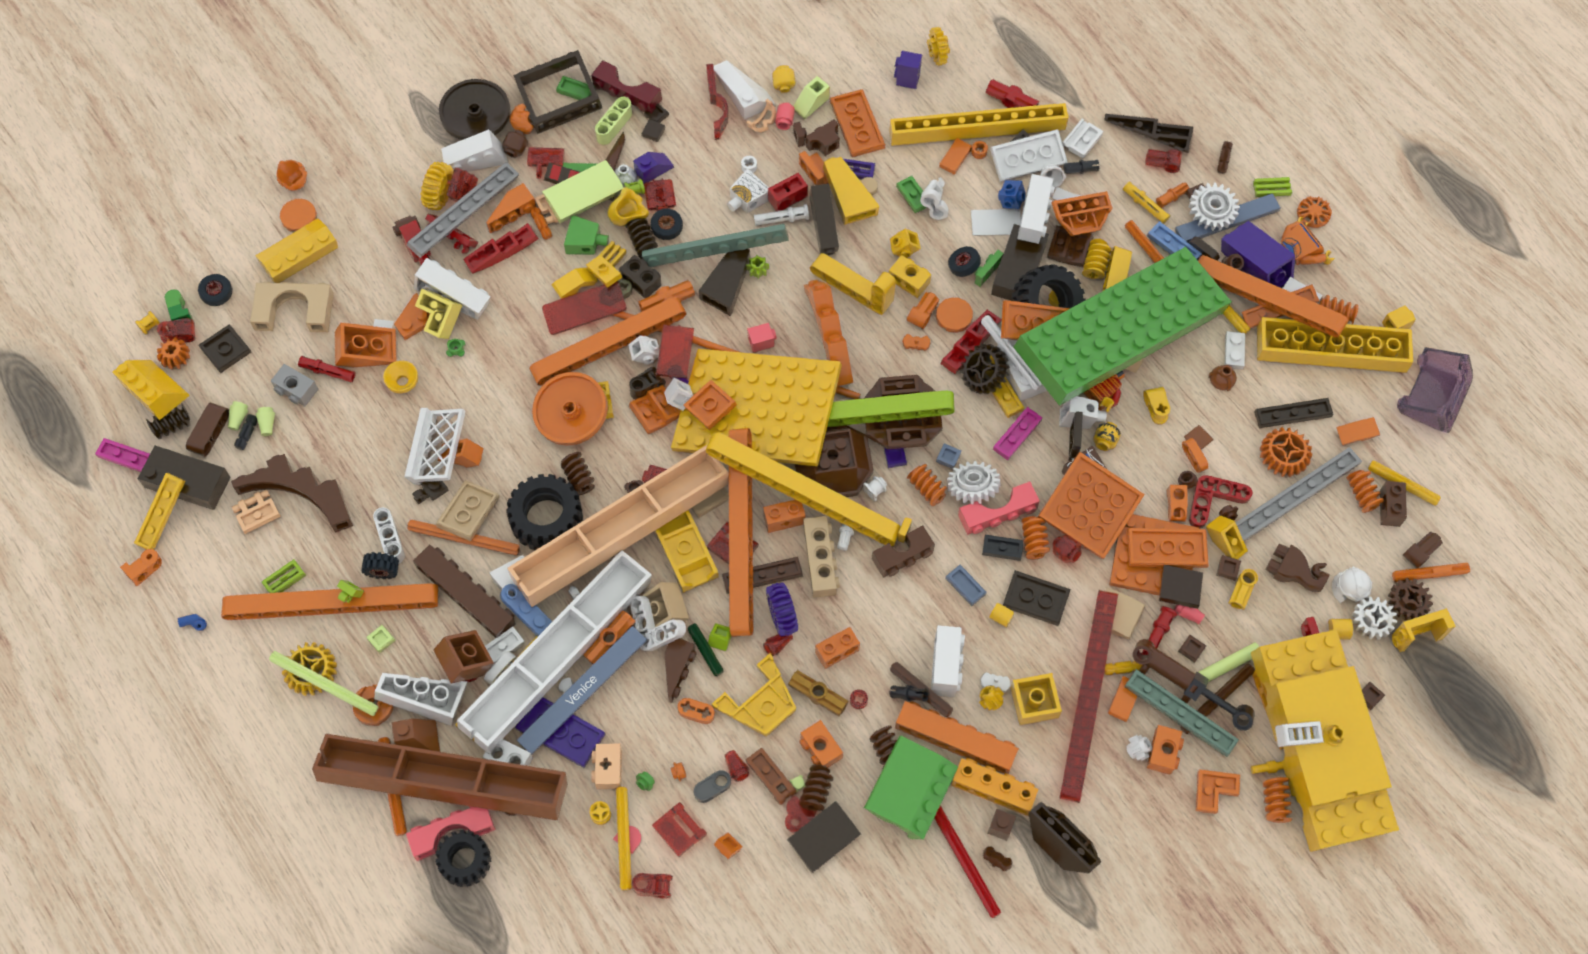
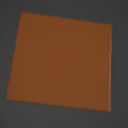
[1184,425,1214,450]

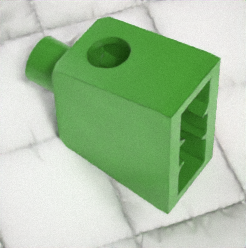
[564,215,609,255]

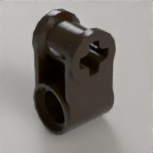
[629,366,666,400]

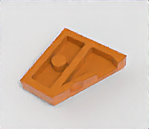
[394,293,430,340]

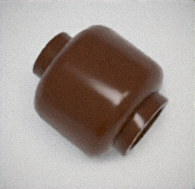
[502,130,528,158]

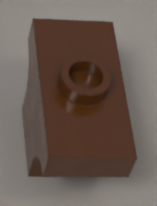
[806,119,840,156]

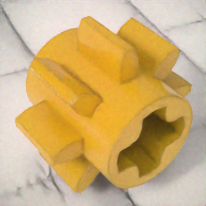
[979,686,1004,711]

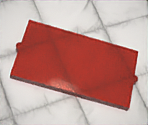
[656,325,694,379]

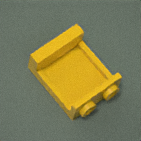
[1392,608,1455,652]

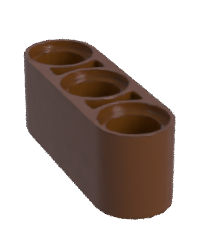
[186,402,229,457]

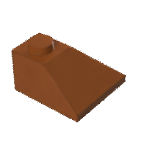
[391,718,440,752]

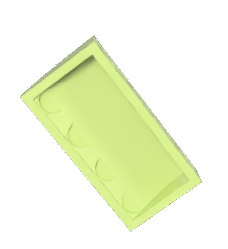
[542,160,624,223]

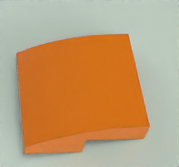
[629,385,681,434]

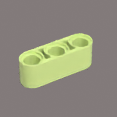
[595,97,632,145]

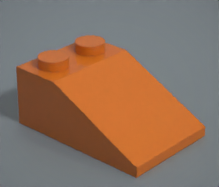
[335,322,396,368]

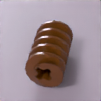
[561,452,595,495]
[869,725,897,769]
[798,765,834,811]

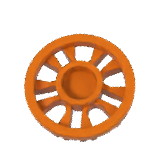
[1297,196,1332,228]

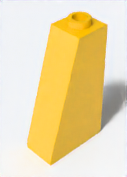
[823,157,879,225]

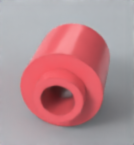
[775,102,795,130]

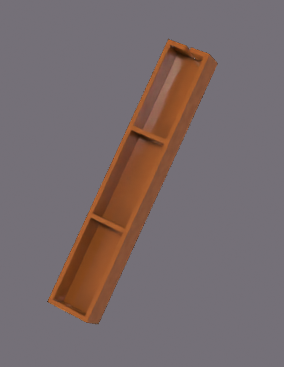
[312,733,568,821]

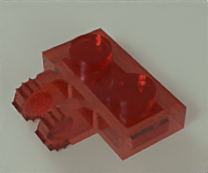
[527,147,565,178]

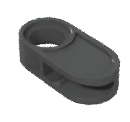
[694,770,731,803]

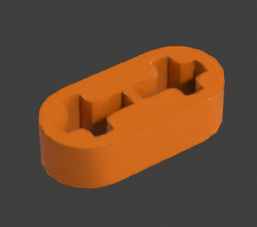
[1182,438,1209,473]
[677,698,715,724]

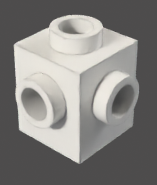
[628,336,661,364]

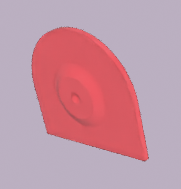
[613,826,641,854]

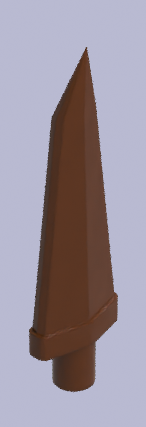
[606,131,625,171]

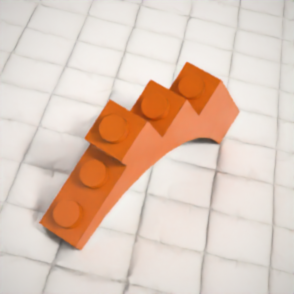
[804,280,853,387]

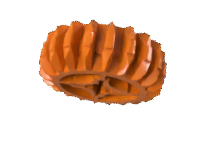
[1260,427,1313,478]

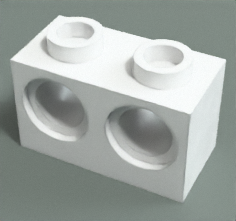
[483,739,533,766]

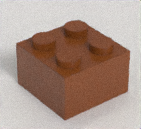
[433,630,494,684]

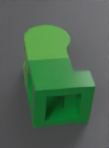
[165,289,194,327]

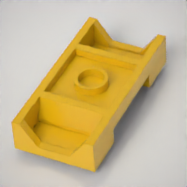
[654,510,719,593]

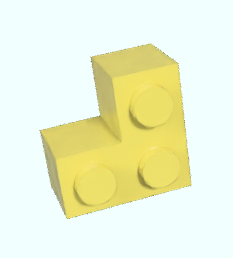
[415,289,463,339]

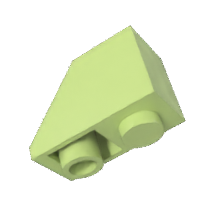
[793,76,830,119]

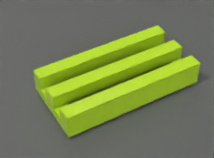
[1253,177,1292,197]
[261,559,306,593]

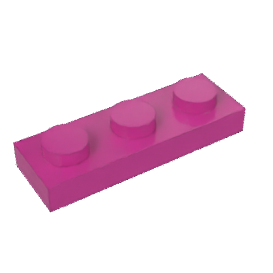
[993,407,1043,460]
[95,438,150,472]

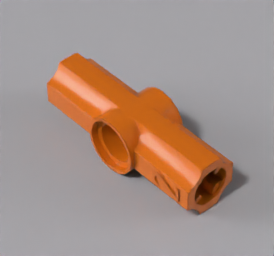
[638,280,695,312]
[583,610,636,664]

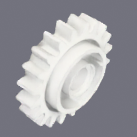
[1188,182,1240,231]
[947,461,1001,504]

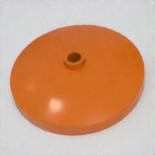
[532,372,608,446]

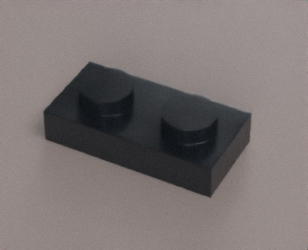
[982,534,1024,561]

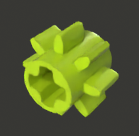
[746,255,769,279]

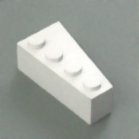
[1017,174,1055,244]
[413,258,491,320]
[374,673,467,726]

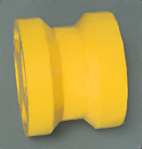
[589,801,611,825]

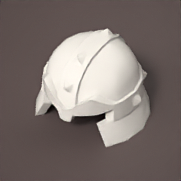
[1332,566,1372,603]

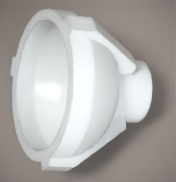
[614,164,637,187]
[1040,165,1066,189]

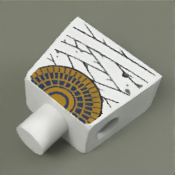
[727,169,769,213]

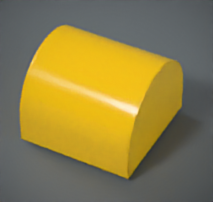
[989,603,1014,628]
[1328,619,1353,640]

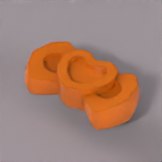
[902,334,931,351]

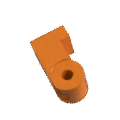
[1166,485,1188,522]
[120,549,162,586]

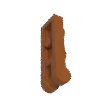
[746,747,797,805]

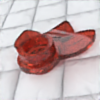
[785,796,817,833]

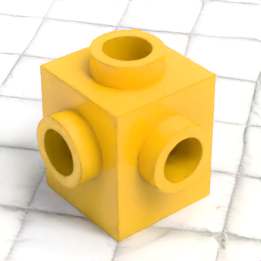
[890,228,921,258]

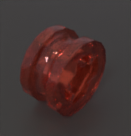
[850,689,868,710]

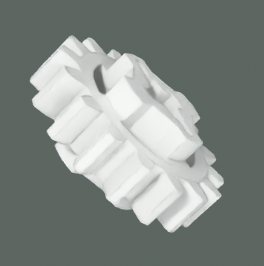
[1352,597,1397,640]

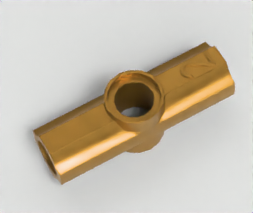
[788,670,849,717]

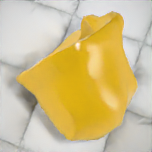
[607,187,649,226]

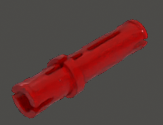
[298,356,356,383]

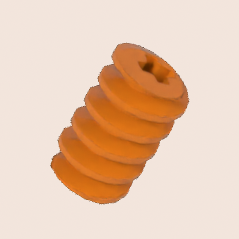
[1319,294,1359,325]
[907,464,947,506]
[1346,470,1384,513]
[1021,516,1050,560]
[1263,777,1293,823]

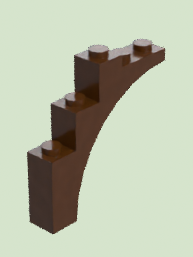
[231,454,354,533]

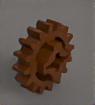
[1388,578,1433,621]

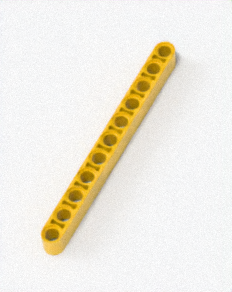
[705,432,901,546]

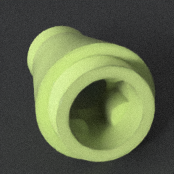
[227,401,248,431]
[256,407,275,436]

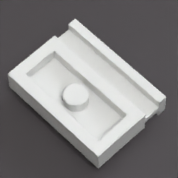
[1062,118,1103,159]

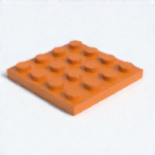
[1038,452,1145,559]
[1109,514,1199,595]

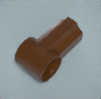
[1403,531,1443,568]

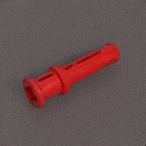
[1142,606,1177,655]

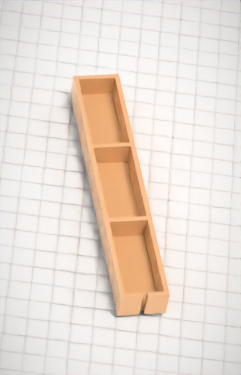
[507,445,729,607]

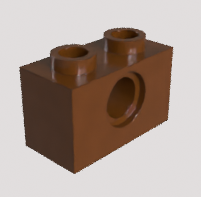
[1380,481,1407,527]

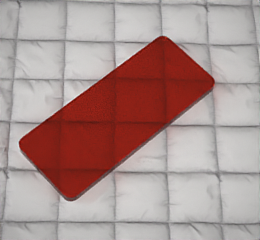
[542,281,627,335]

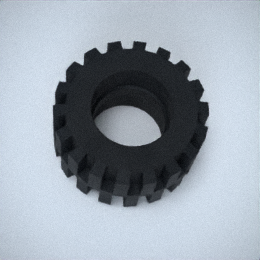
[435,830,491,887]

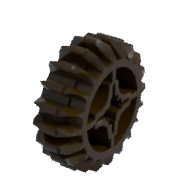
[960,344,1010,395]

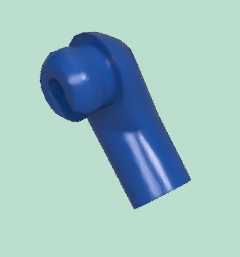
[178,614,207,631]

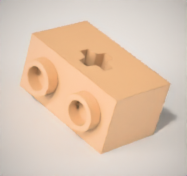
[591,744,622,789]

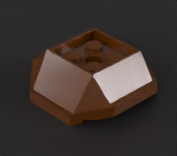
[864,375,943,450]
[794,425,874,497]

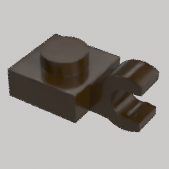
[412,481,449,504]

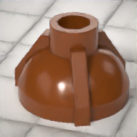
[1208,365,1237,391]

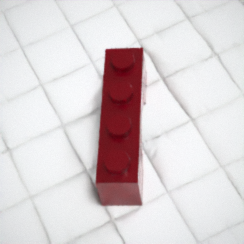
[591,60,662,114]

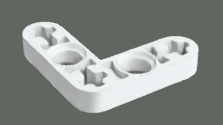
[630,595,686,651]

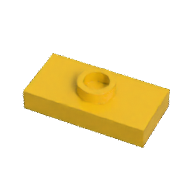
[586,255,622,288]

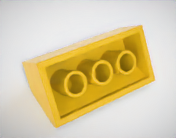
[255,218,338,283]
[112,360,190,420]

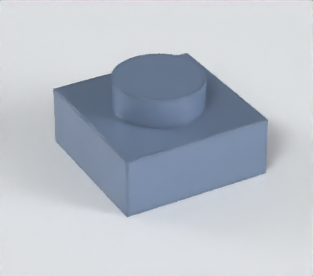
[936,443,962,469]

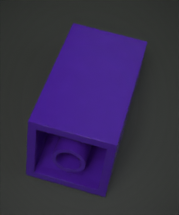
[1221,221,1295,288]

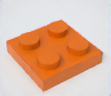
[684,380,737,430]

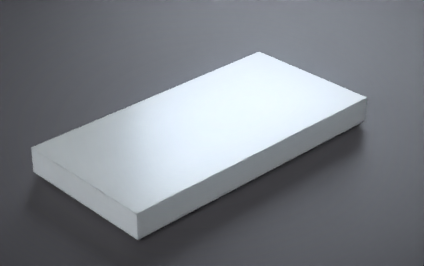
[990,129,1068,182]

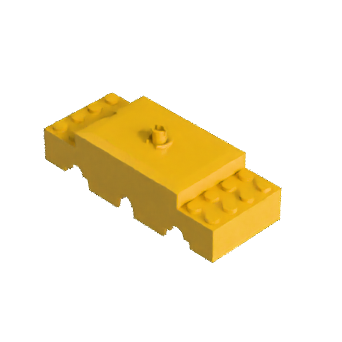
[1251,629,1399,852]

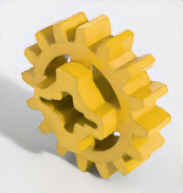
[927,27,950,66]

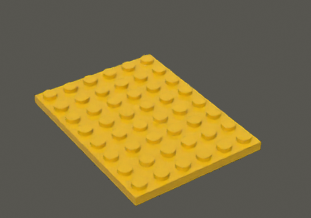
[671,349,842,467]

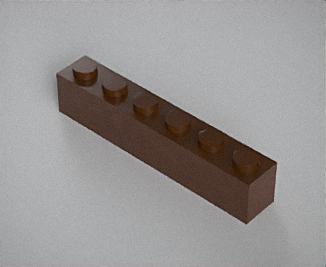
[413,544,516,638]

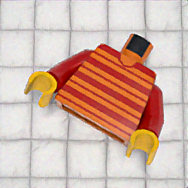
[1083,371,1125,412]

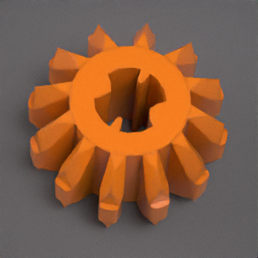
[157,337,190,370]

